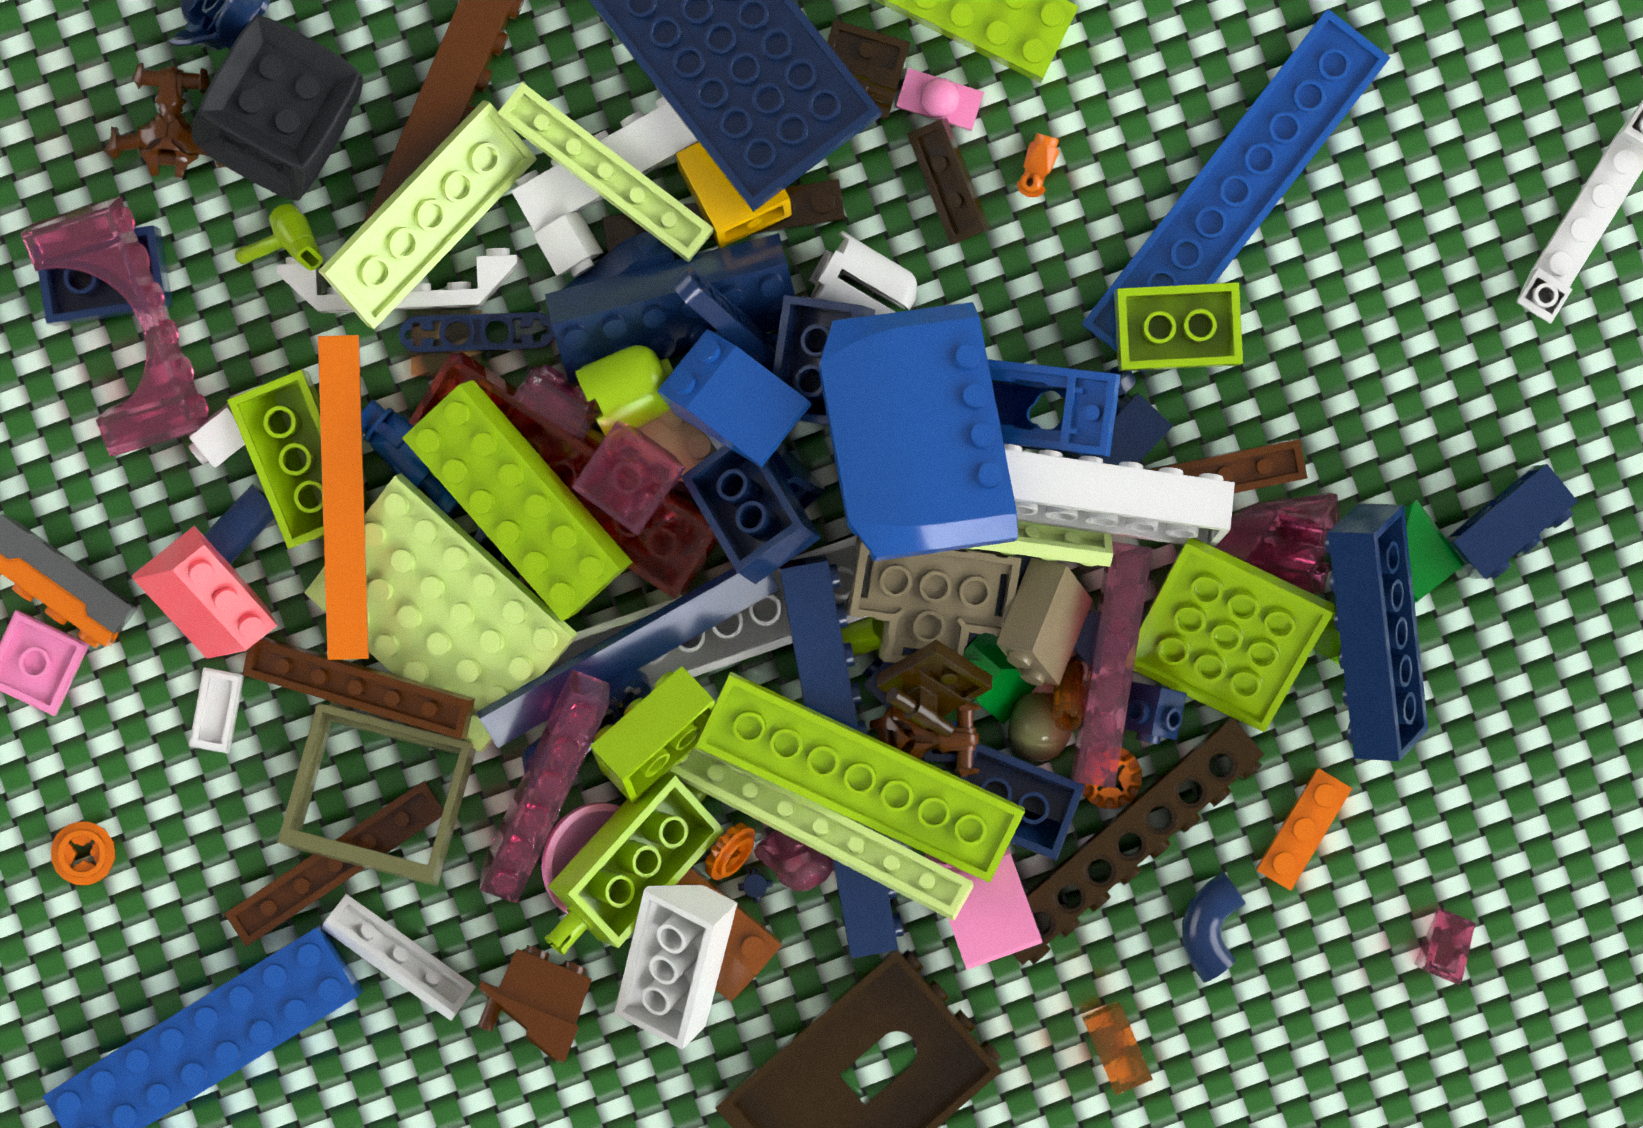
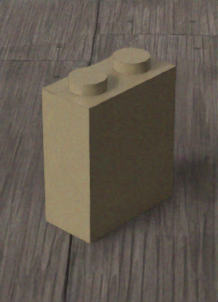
[996,558,1093,686]

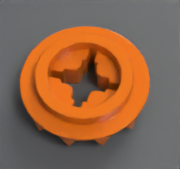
[1078,745,1142,809]
[51,821,116,885]
[705,822,755,880]

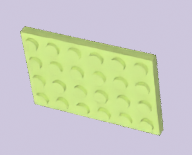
[304,473,578,753]

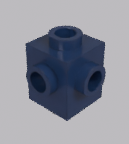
[1122,681,1187,744]

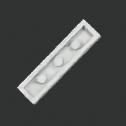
[321,894,476,1021]

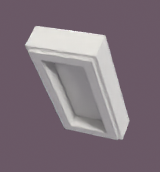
[189,667,244,753]

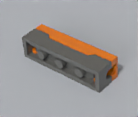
[0,514,138,648]

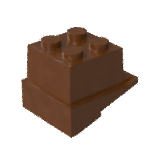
[477,945,592,1065]

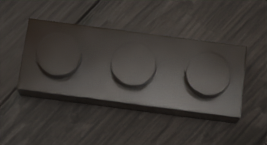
[907,118,991,245]

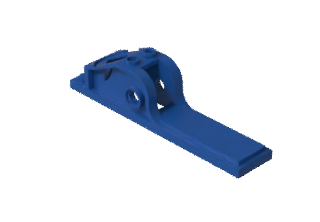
[769,334,1121,457]

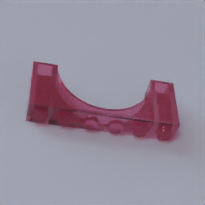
[21,196,209,457]

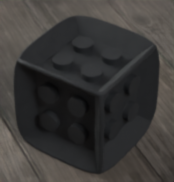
[192,15,363,201]

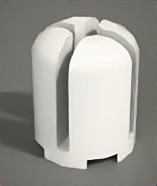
[802,231,917,315]

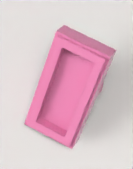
[896,68,984,131]

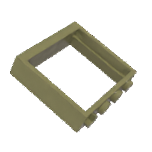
[277,701,476,887]

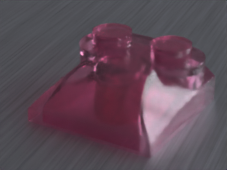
[513,365,601,440]
[572,420,686,535]

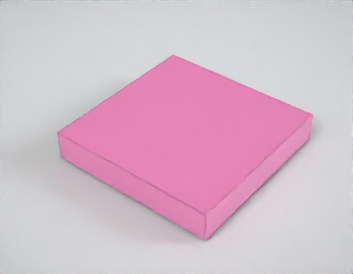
[0,610,89,716]

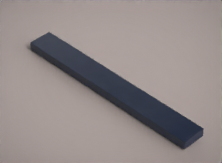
[477,567,780,748]

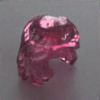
[753,830,834,892]

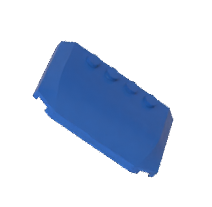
[818,302,1018,562]

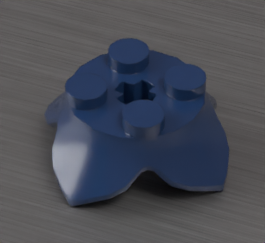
[169,0,270,51]

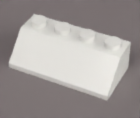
[614,885,737,1050]

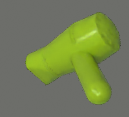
[235,204,324,271]

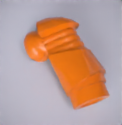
[1017,133,1059,197]

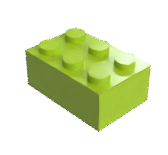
[1114,282,1243,372]
[590,666,716,804]

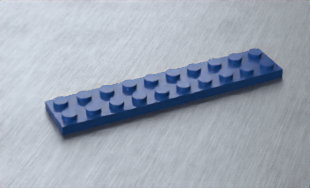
[1081,9,1391,374]

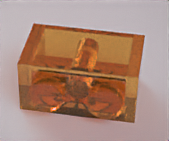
[1081,1001,1153,1095]

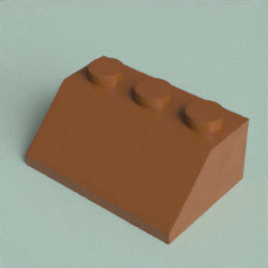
[676,866,782,1002]

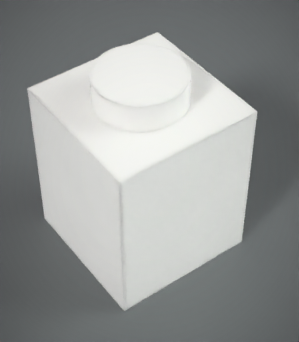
[533,211,603,277]
[188,403,245,469]

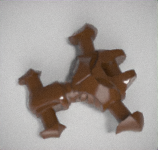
[103,63,225,178]
[869,702,980,778]

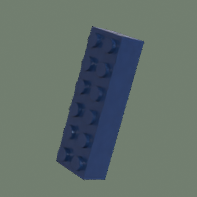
[545,233,795,384]
[1325,503,1428,762]

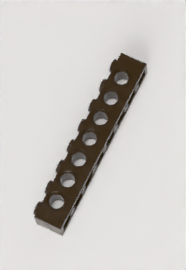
[1013,717,1265,965]

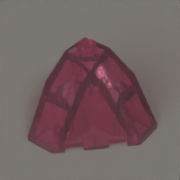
[1215,493,1340,595]

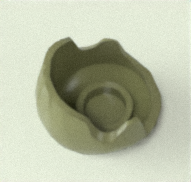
[1008,692,1071,762]

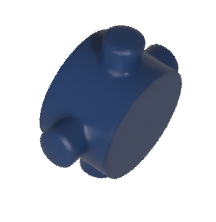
[738,868,773,903]

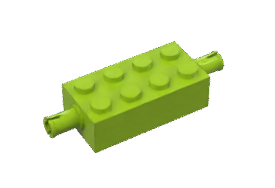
[545,773,724,955]

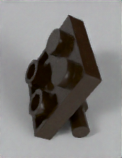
[827,20,911,121]
[877,639,992,738]

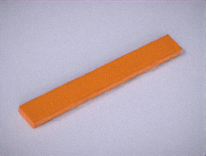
[318,335,369,660]

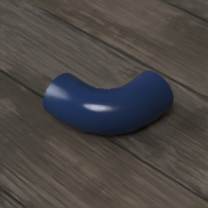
[1182,872,1246,983]

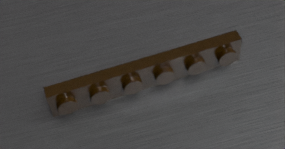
[602,179,845,253]

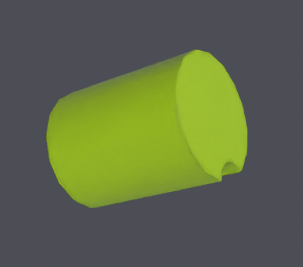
[841,617,884,657]

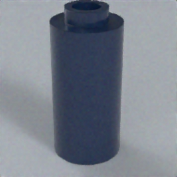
[204,484,275,565]

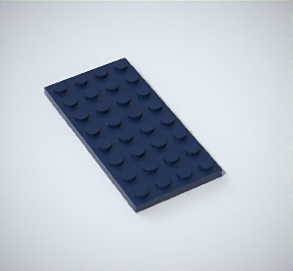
[588,0,882,212]

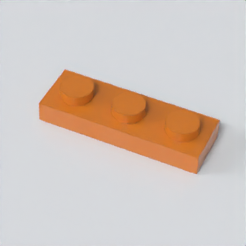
[1255,767,1353,891]

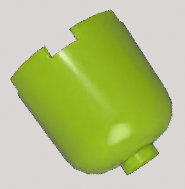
[575,345,674,442]

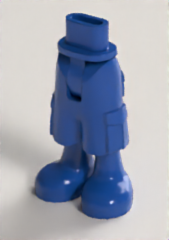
[362,400,461,518]

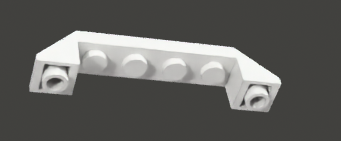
[1516,100,1643,324]
[276,248,520,314]

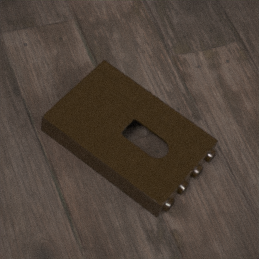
[715,949,1002,1128]

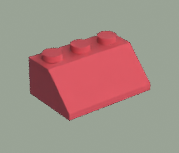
[132,525,277,659]

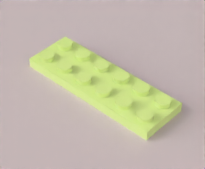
[319,100,537,329]

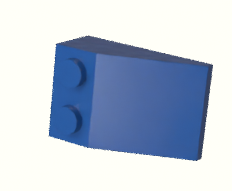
[657,329,812,468]

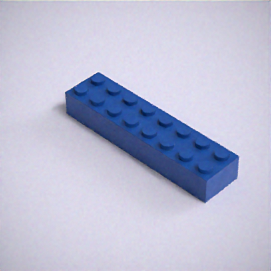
[42,924,364,1128]

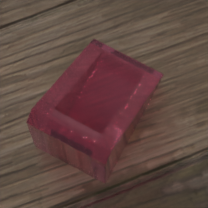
[1414,908,1475,985]

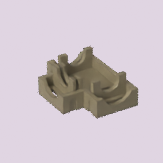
[845,535,1022,663]

